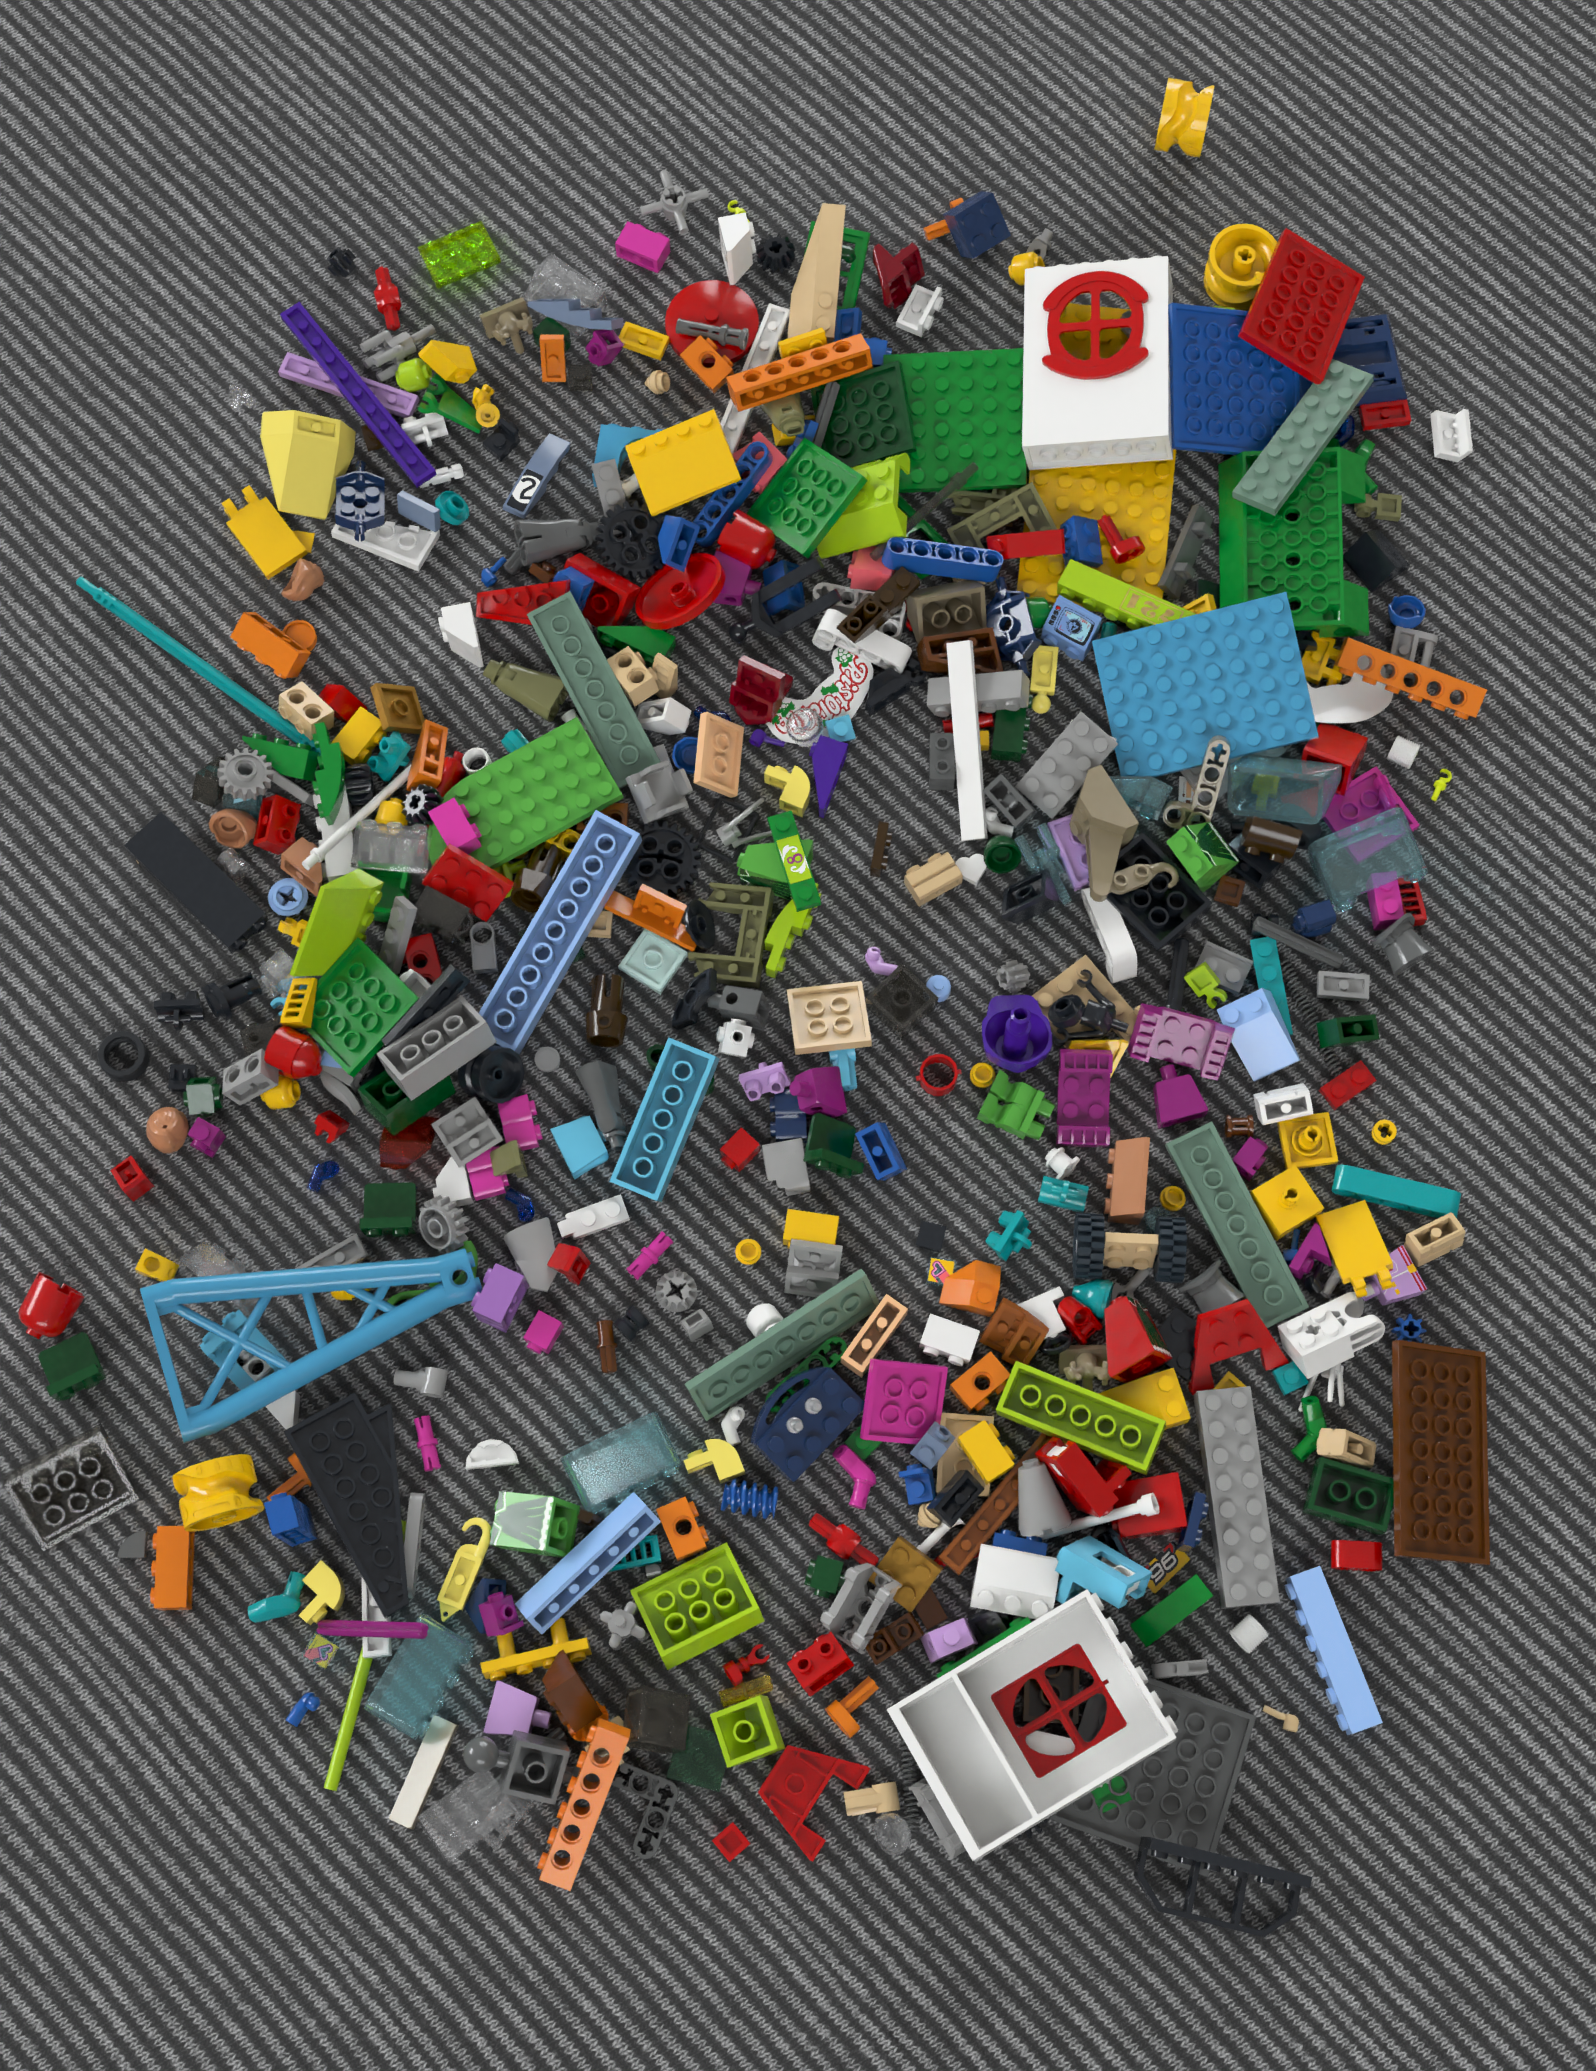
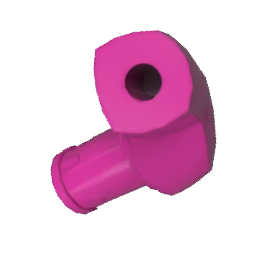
[832,1445,876,1510]

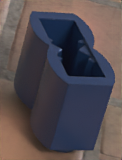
[1291,899,1336,939]
[770,1089,807,1143]

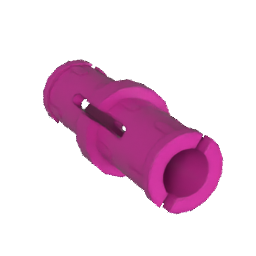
[626,1231,674,1280]
[413,1415,441,1472]

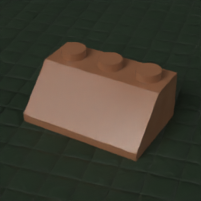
[1104,1137,1150,1225]

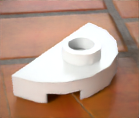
[465,1439,519,1470]

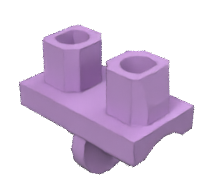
[739,1062,791,1101]

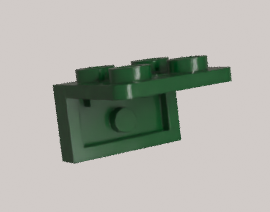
[803,1113,864,1178]
[359,1182,416,1238]
[38,1332,107,1401]

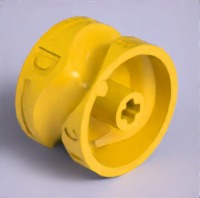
[1154,78,1214,158]
[1203,224,1277,311]
[172,1454,264,1532]

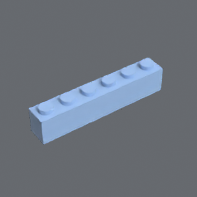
[515,1492,661,1635]
[1285,1566,1383,1735]

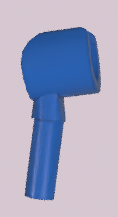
[481,557,506,587]
[1283,1229,1300,1265]

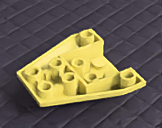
[260,410,356,520]

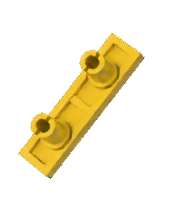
[480,1618,592,1681]

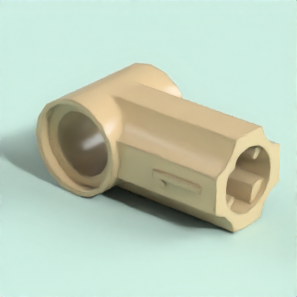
[843,1781,900,1816]

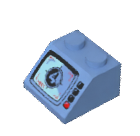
[1041,595,1102,661]

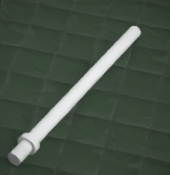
[302,764,411,870]

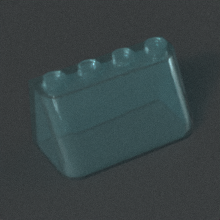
[1227,754,1342,825]
[561,1412,682,1514]
[364,1613,474,1740]

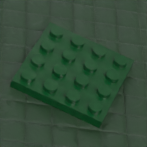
[810,360,917,468]

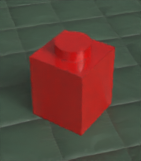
[720,1127,760,1172]

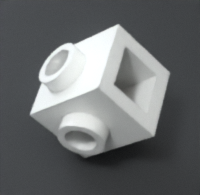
[716,1018,755,1058]

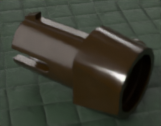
[510,842,565,913]
[585,974,628,1048]

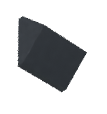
[1343,530,1410,593]
[1001,868,1061,924]

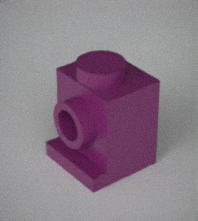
[585,329,624,367]
[187,1117,226,1158]
[1233,1136,1268,1181]
[478,1592,524,1636]

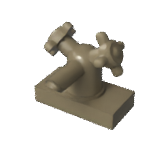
[479,297,533,354]
[1058,1345,1110,1391]

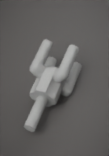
[360,324,436,383]
[600,1601,647,1650]

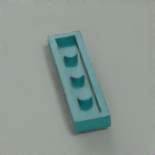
[1250,937,1293,1036]

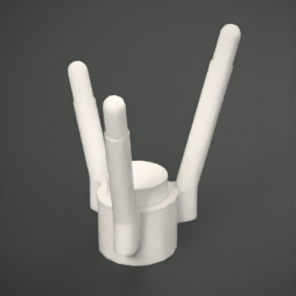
[1298,1363,1345,1412]

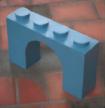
[592,424,662,487]

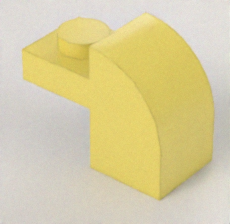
[764,765,810,817]
[683,1439,745,1484]
[299,1560,345,1625]

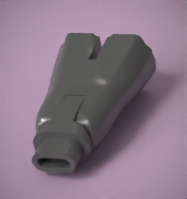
[514,519,601,566]
[575,1060,627,1151]

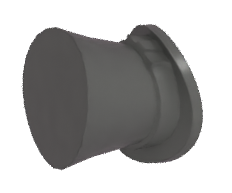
[1370,913,1434,976]
[1178,1259,1246,1313]

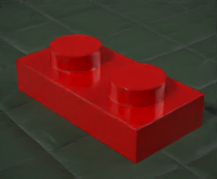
[1359,399,1412,431]
[1319,1060,1376,1111]

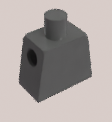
[708,985,771,1031]

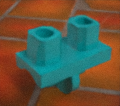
[367,731,411,782]
[1038,1176,1089,1213]
[986,1210,1032,1261]

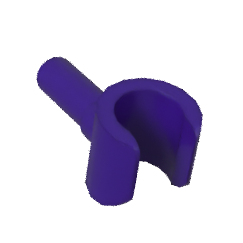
[749,729,785,747]

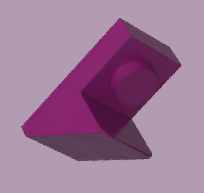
[1289,1223,1332,1280]

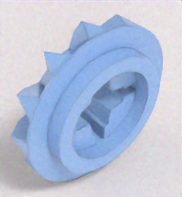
[268,878,309,917]

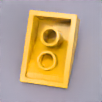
[1098,1368,1191,1430]

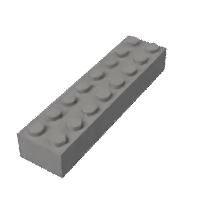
[1193,1386,1280,1609]

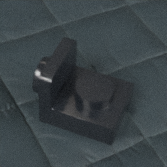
[482,417,520,461]
[967,1610,1013,1644]

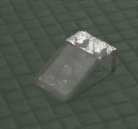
[417,1771,517,1866]

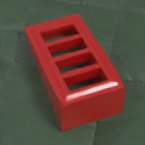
[1397,876,1427,926]

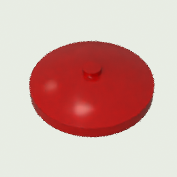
[665,280,759,368]
[635,553,726,630]

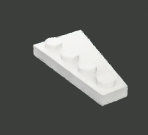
[331,521,440,572]

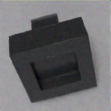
[168,1064,198,1092]

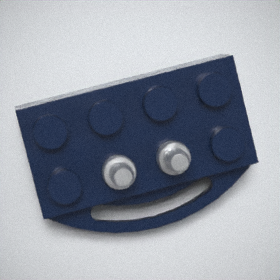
[751,1366,864,1482]

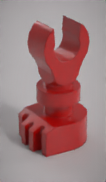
[722,1644,770,1687]

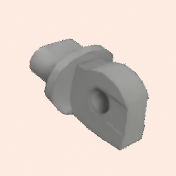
[1026,228,1053,261]

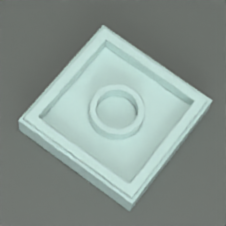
[618,928,688,995]

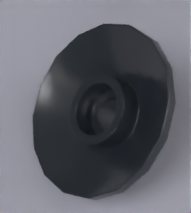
[685,900,715,949]

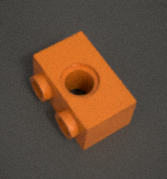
[680,335,734,394]
[949,1351,1010,1413]
[656,1497,709,1562]

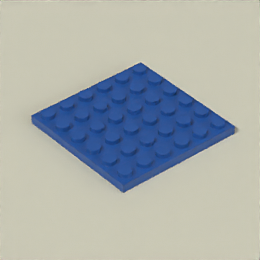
[1168,303,1300,455]

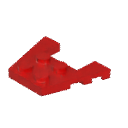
[1188,1299,1288,1395]
[757,1745,871,1862]

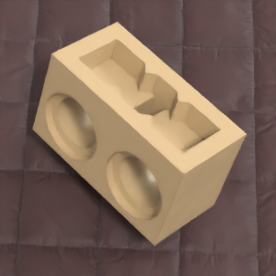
[607,646,659,707]
[278,681,334,740]

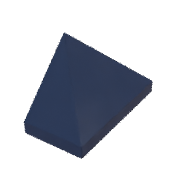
[464,1578,506,1634]

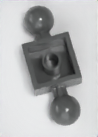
[463,1730,599,1805]

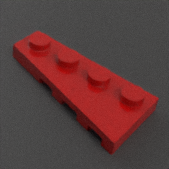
[476,580,570,625]

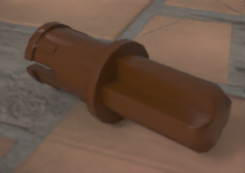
[596,1320,617,1374]

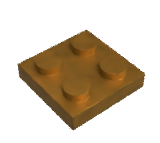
[370,683,425,734]
[869,1536,943,1613]

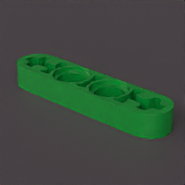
[765,1337,847,1415]

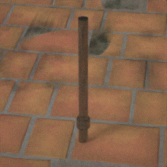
[870,462,979,561]

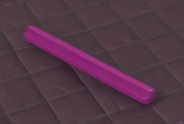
[316,1620,429,1639]

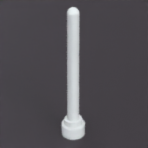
[1037,1493,1159,1540]

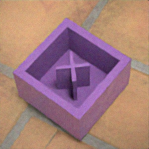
[471,1263,529,1333]

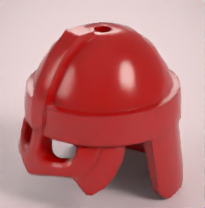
[264,1026,322,1080]

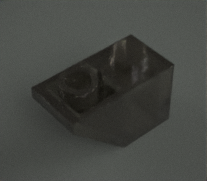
[192,756,228,808]

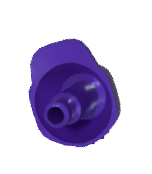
[982,995,1052,1073]

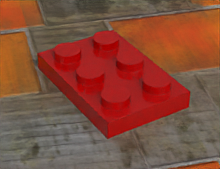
[422,843,514,922]

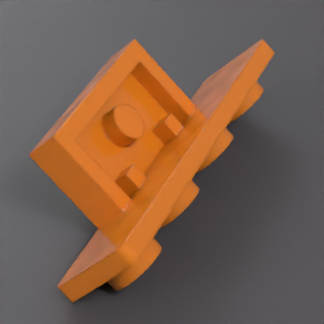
[604,884,697,951]

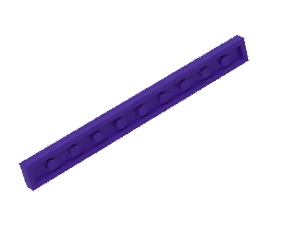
[280,302,437,488]

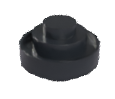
[1048,994,1086,1029]

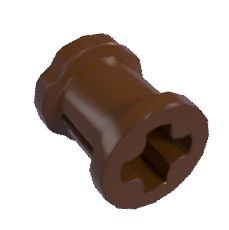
[1225,1115,1254,1138]

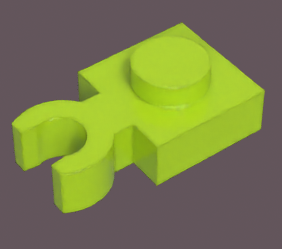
[1184,961,1228,1009]

